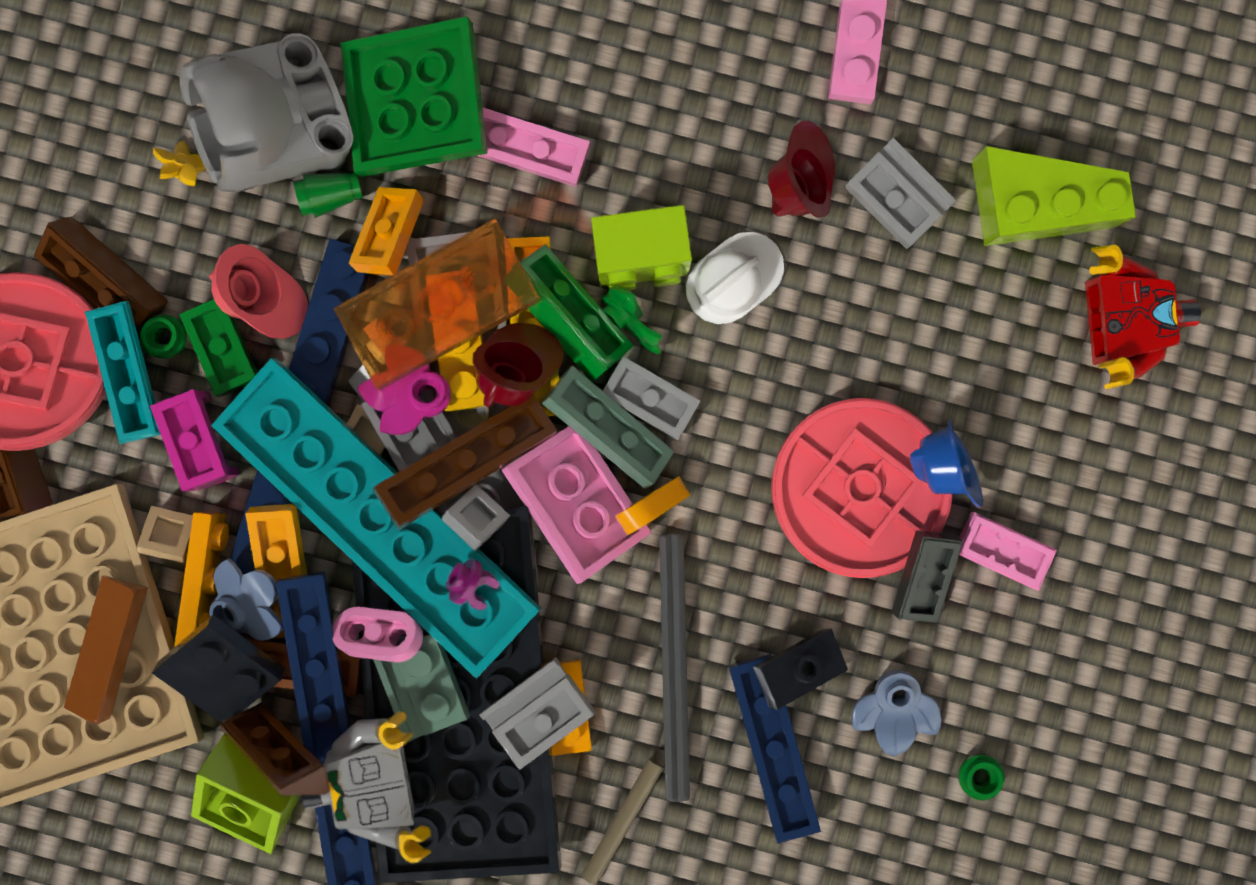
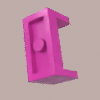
[150,389,240,492]

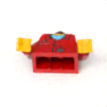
[1085,245,1201,389]

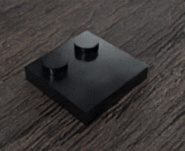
[152,615,286,722]

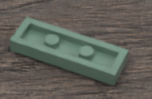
[542,366,674,489]

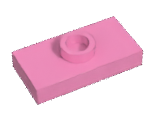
[959,512,1057,591]

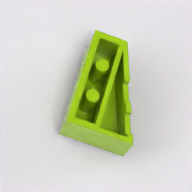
[972,146,1136,246]

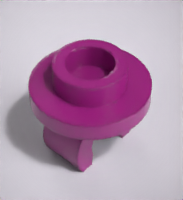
[446,558,500,610]

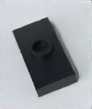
[753,629,848,710]

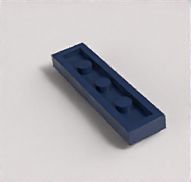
[728,654,821,844]

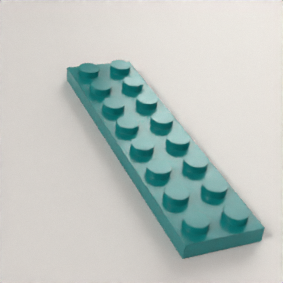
[211,358,542,679]

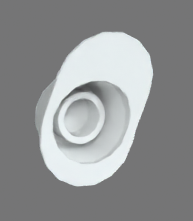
[686,232,784,324]

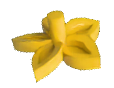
[153,140,205,187]

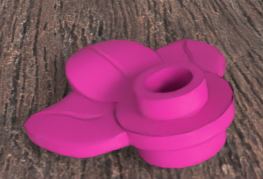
[358,345,451,435]

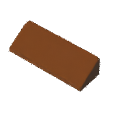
[64,575,148,724]

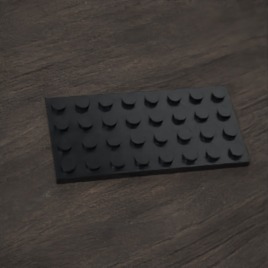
[352,506,562,883]

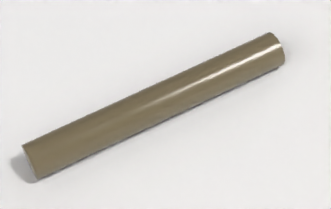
[581,758,664,885]

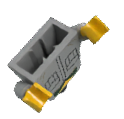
[301,712,431,863]

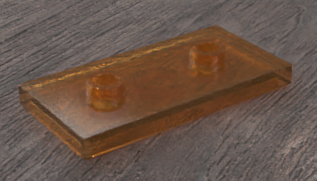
[333,218,541,391]

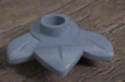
[209,558,283,641]
[852,670,941,756]

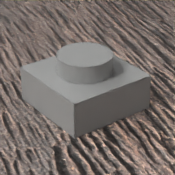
[442,484,510,551]

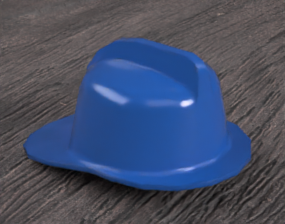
[909,419,983,508]

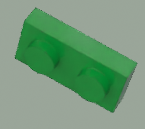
[179,299,258,397]

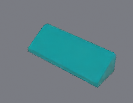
[85,301,161,444]

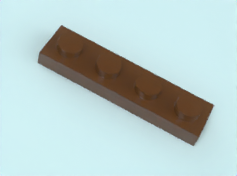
[374,395,557,530]

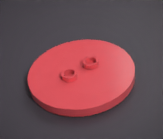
[0,272,106,451]
[771,398,952,578]

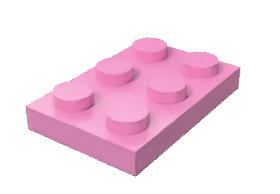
[502,426,652,584]

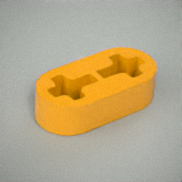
[615,476,691,535]

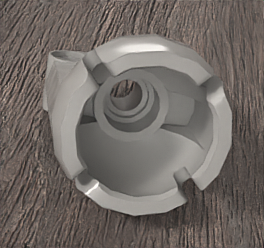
[179,33,353,193]

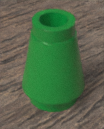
[293,172,363,218]

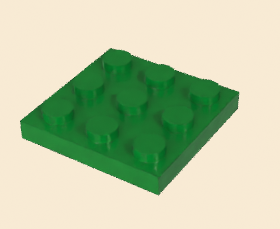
[341,16,488,177]

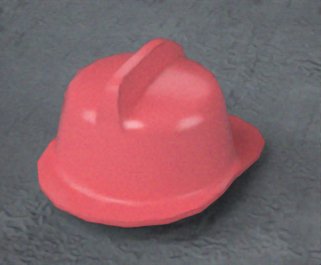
[209,244,308,339]

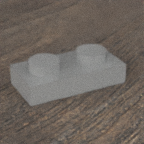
[603,356,701,440]

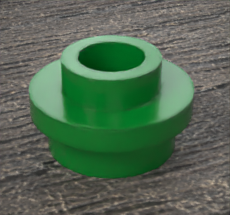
[140,314,187,359]
[958,754,1005,801]

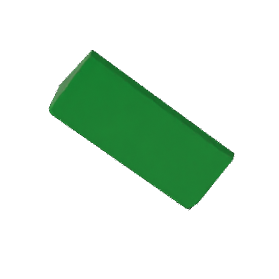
[505,244,634,381]

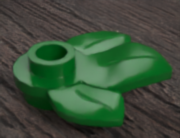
[602,286,663,354]

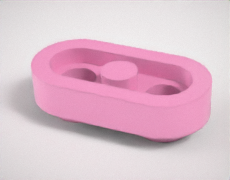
[332,607,423,662]

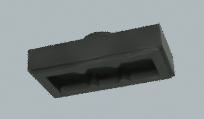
[891,530,963,623]

